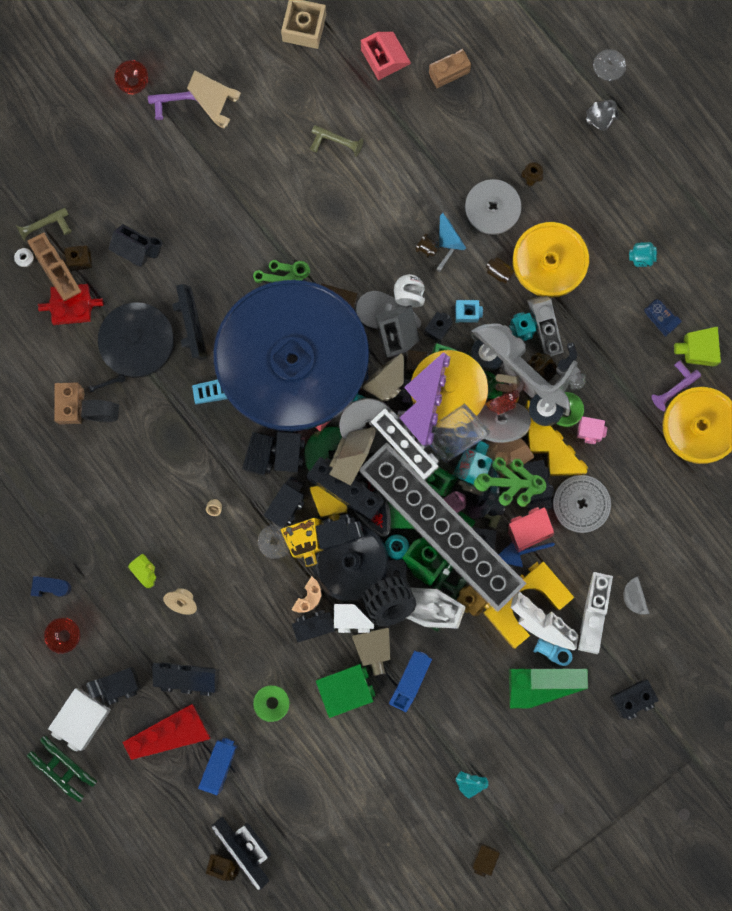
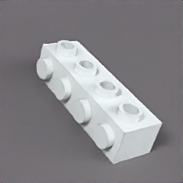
[371,409,439,480]

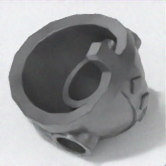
[586,100,619,131]

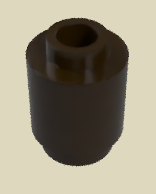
[486,257,514,284]

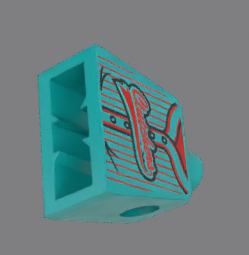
[452,441,492,485]

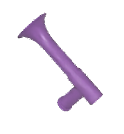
[148,91,198,120]
[652,360,701,411]

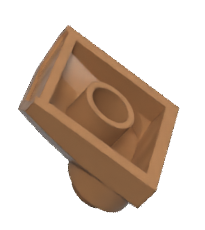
[484,438,534,478]

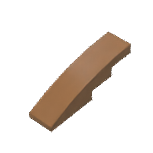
[27,233,81,301]

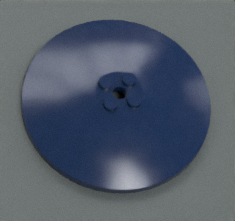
[214,280,369,431]

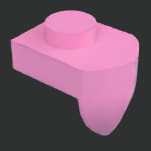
[443,491,466,513]

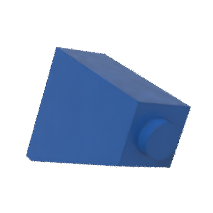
[389,650,432,712]
[198,738,237,795]

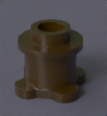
[521,162,543,187]
[415,233,439,258]

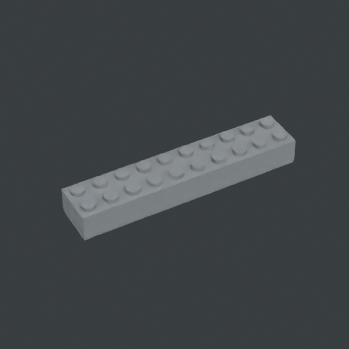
[359,442,527,612]

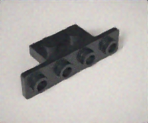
[211,817,271,891]

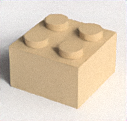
[281,0,326,49]

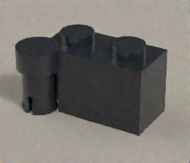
[521,460,554,512]

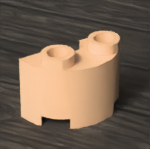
[292,576,322,613]

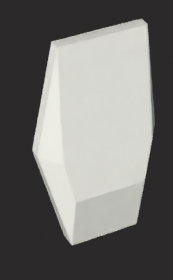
[407,588,466,628]

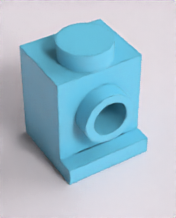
[455,300,483,323]

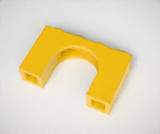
[483,562,574,648]

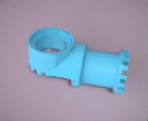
[533,638,572,666]

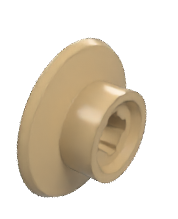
[163,588,197,615]

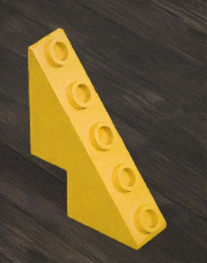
[526,401,588,476]

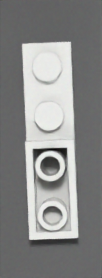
[578,572,613,654]
[511,592,578,650]

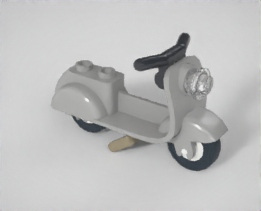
[470,323,586,426]

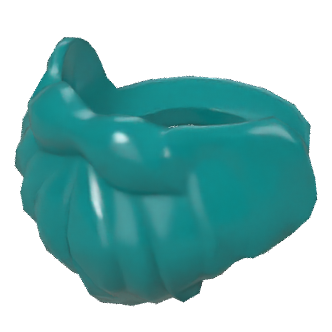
[456,771,489,799]

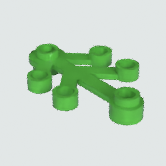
[253,260,310,283]
[474,457,546,507]

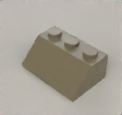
[360,353,404,402]
[329,427,377,485]

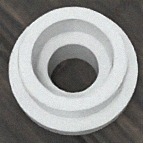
[14,248,34,267]

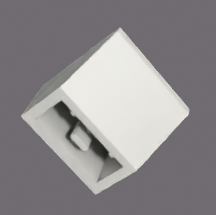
[334,604,374,633]

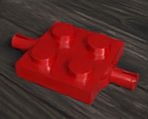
[38,284,103,325]

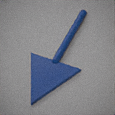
[498,542,555,567]

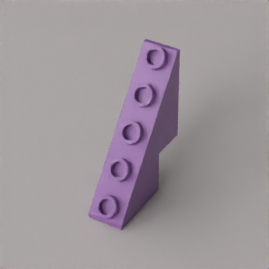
[399,352,450,446]

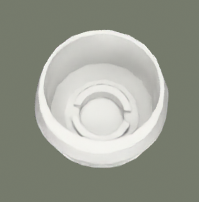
[394,274,425,307]

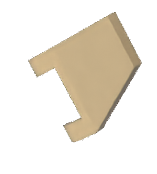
[187,71,241,128]

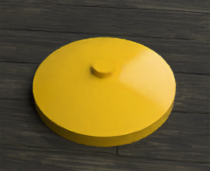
[513,222,589,297]
[411,350,488,428]
[663,387,732,464]

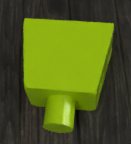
[674,327,721,366]

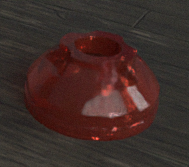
[114,60,148,94]
[485,389,520,414]
[44,618,81,654]

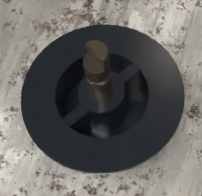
[458,466,510,519]

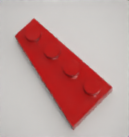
[122,704,211,760]

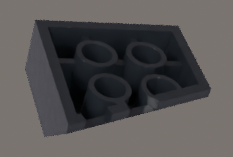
[152,662,220,696]

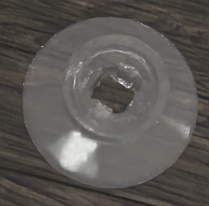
[593,49,626,81]
[258,524,290,559]

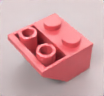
[361,32,411,80]
[508,507,554,552]

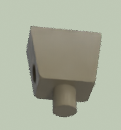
[352,628,390,675]

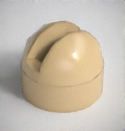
[206,499,222,516]

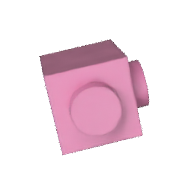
[576,416,607,444]

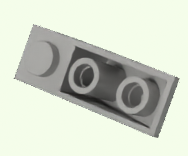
[527,296,564,356]

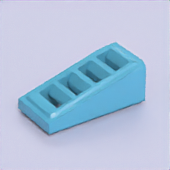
[192,380,227,404]

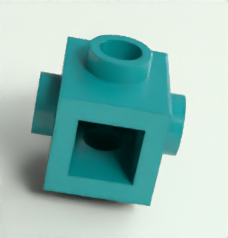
[509,312,538,341]

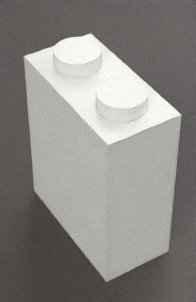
[48,688,111,751]

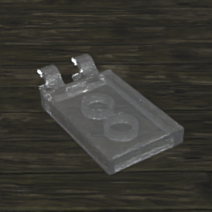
[423,403,490,463]

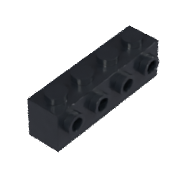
[307,457,385,523]

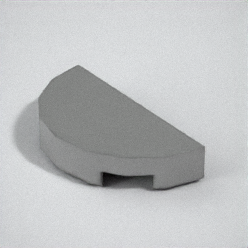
[623,576,649,615]

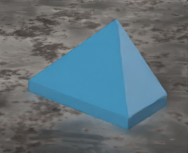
[439,213,466,250]

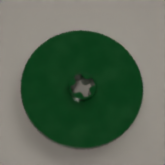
[304,427,342,472]

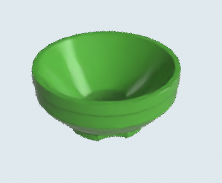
[556,392,584,427]
[253,685,290,722]

